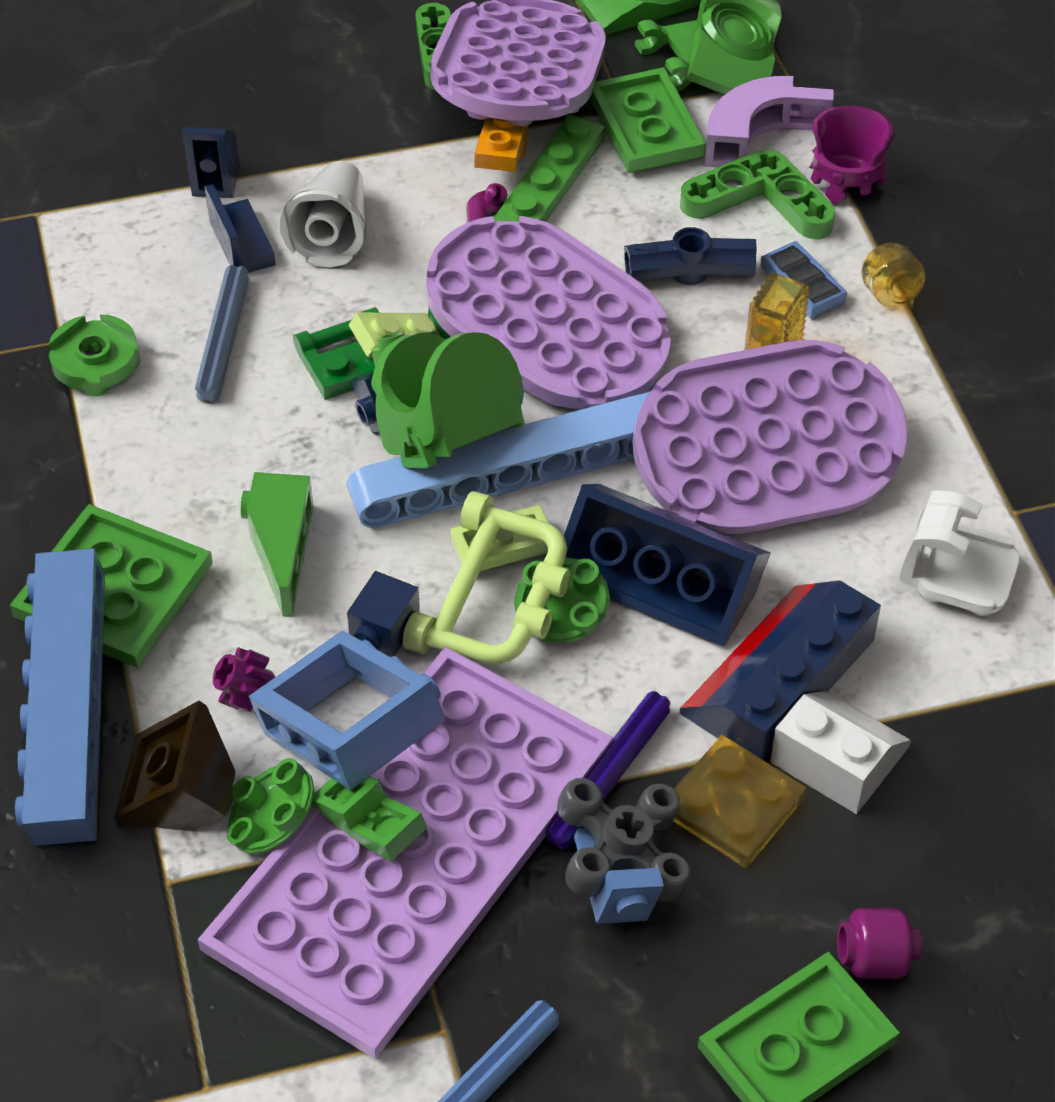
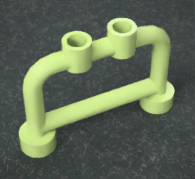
[403,491,571,665]

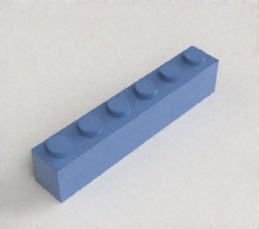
[15,548,105,846]

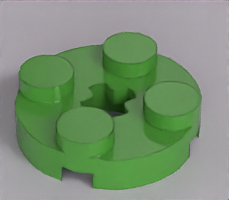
[49,314,140,396]

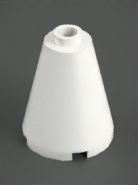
[280,161,365,268]

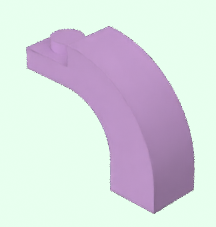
[705,76,834,167]

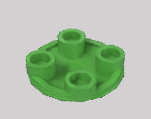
[514,558,610,644]
[227,758,315,854]

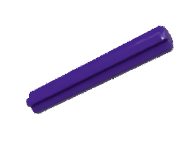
[545,691,671,850]

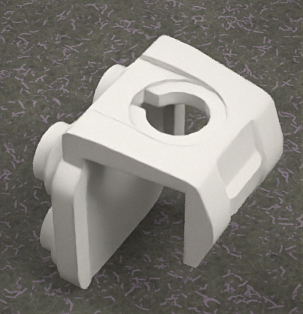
[900,490,1019,616]

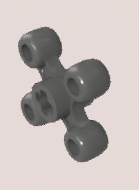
[557,778,691,902]

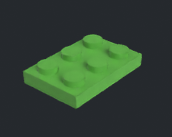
[590,67,706,173]
[698,951,900,1102]

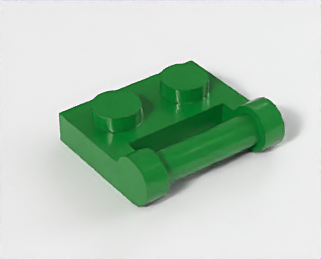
[293,307,380,400]

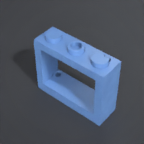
[249,630,445,791]

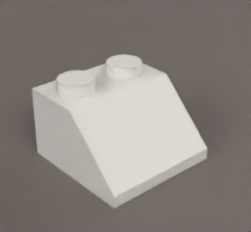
[770,691,911,814]

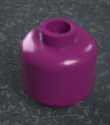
[837,908,922,980]

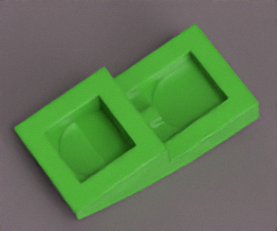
[312,776,428,862]

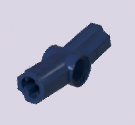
[624,227,757,285]

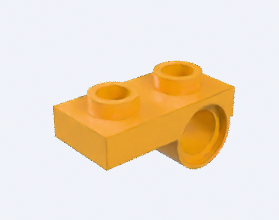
[474,117,529,172]

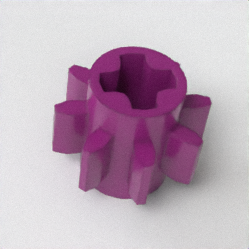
[212,647,275,712]

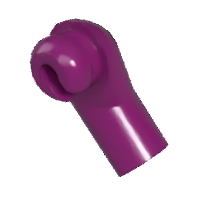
[466,183,508,223]

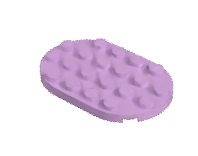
[430,0,606,126]
[426,216,671,410]
[633,340,907,534]

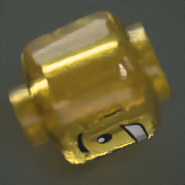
[861,243,925,307]

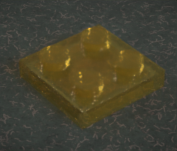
[674,735,806,868]

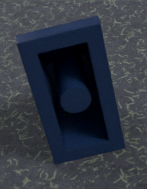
[182,127,240,198]

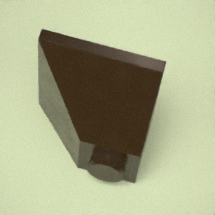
[114,700,236,832]

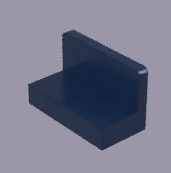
[204,184,276,273]

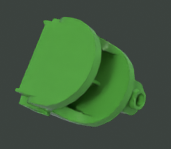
[371,332,525,468]

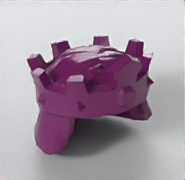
[809,106,895,204]

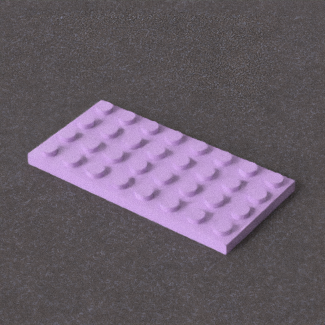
[198,647,613,1059]

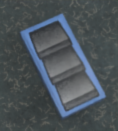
[760,241,847,319]

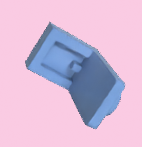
[574,828,664,924]

